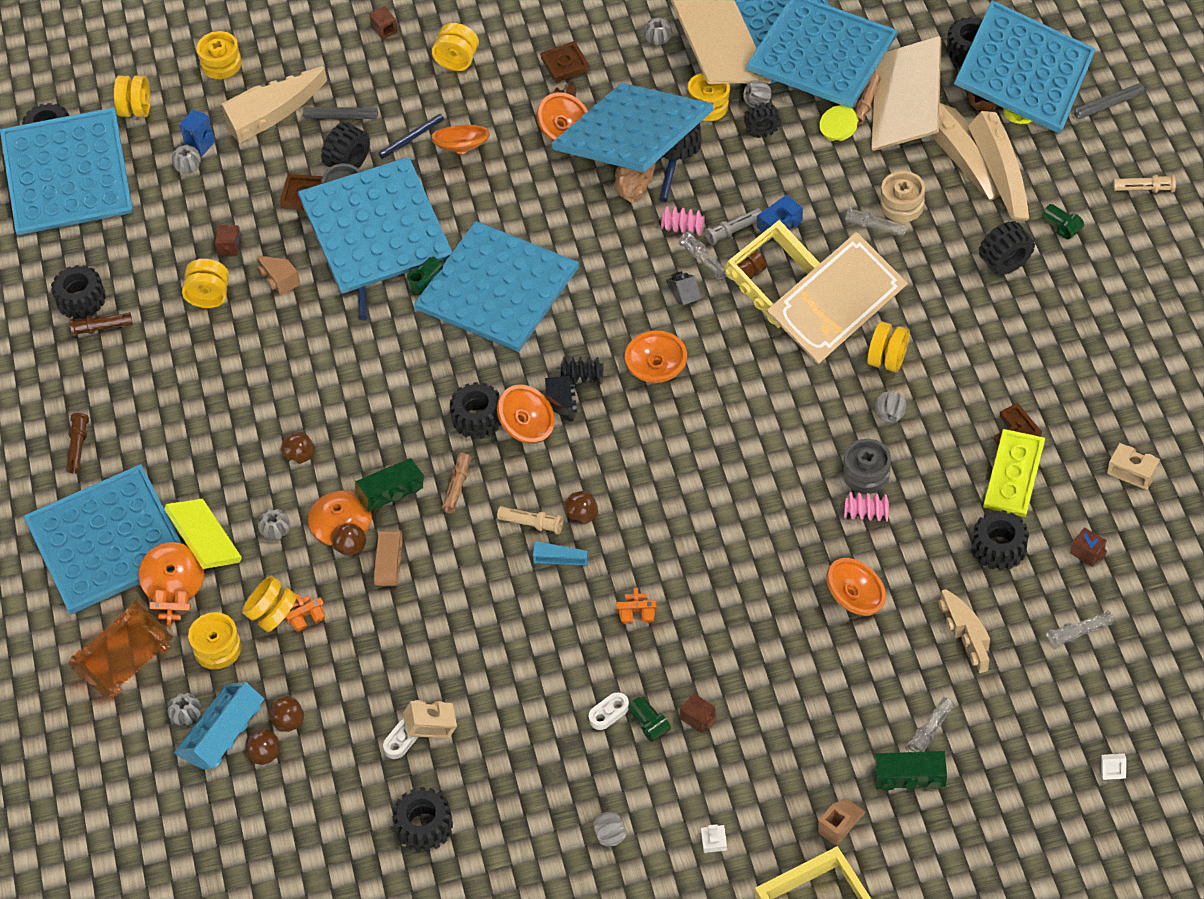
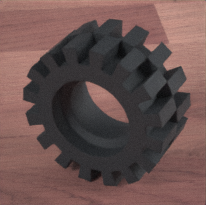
[743,102,781,138]

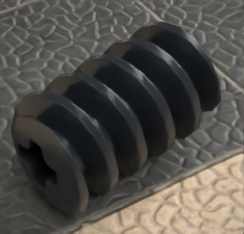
[560,356,604,384]

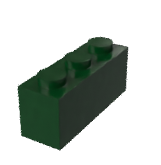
[355,458,424,512]
[875,751,947,791]

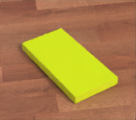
[983,429,1045,517]
[164,499,242,569]

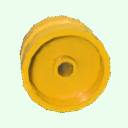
[432,23,479,71]
[197,31,242,79]
[687,73,730,121]
[114,76,151,117]
[182,259,229,308]
[867,321,910,373]
[242,575,297,633]
[188,612,242,669]

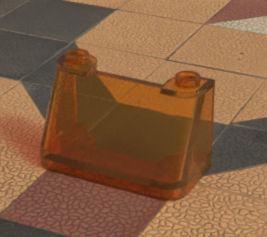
[68,599,173,698]

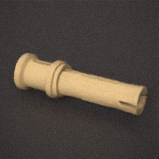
[1113,174,1176,193]
[497,506,563,535]

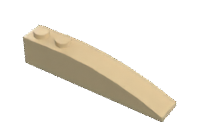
[221,66,327,143]
[931,103,1001,202]
[968,111,1029,221]

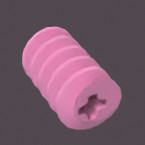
[661,205,705,236]
[844,492,889,522]

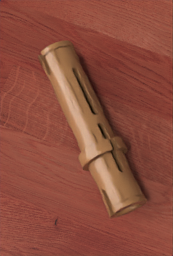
[855,73,881,125]
[441,453,471,513]

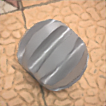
[644,17,672,46]
[743,80,771,108]
[172,145,201,174]
[875,392,906,422]
[258,509,290,540]
[168,693,201,726]
[593,812,626,847]

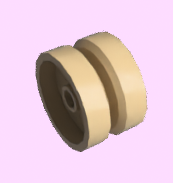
[880,171,925,222]

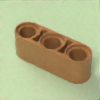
[374,530,402,586]

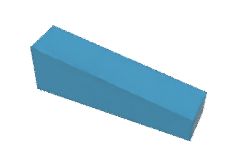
[533,541,588,565]

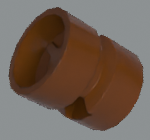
[737,250,766,280]

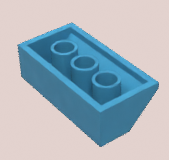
[174,682,264,769]

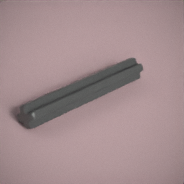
[1074,83,1145,119]
[303,107,378,119]

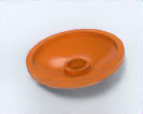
[537,93,588,141]
[432,125,490,154]
[625,331,687,383]
[497,385,555,444]
[308,491,372,546]
[139,542,204,603]
[826,558,886,616]

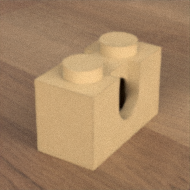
[1107,443,1160,490]
[403,700,457,738]

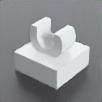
[1101,753,1126,780]
[701,824,727,853]

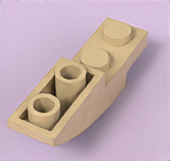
[938,589,990,673]

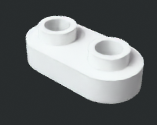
[589,693,629,730]
[383,719,418,759]

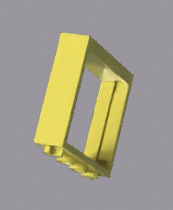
[723,220,820,328]
[755,846,871,899]

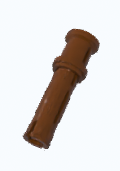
[70,312,133,337]
[66,413,89,474]

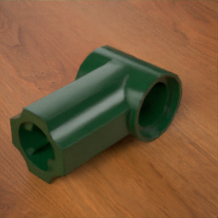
[1042,204,1084,240]
[407,256,443,295]
[628,697,671,742]

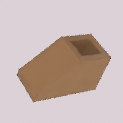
[257,256,301,295]
[818,798,865,846]

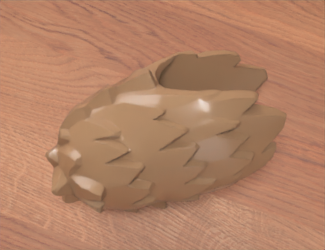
[614,162,656,203]

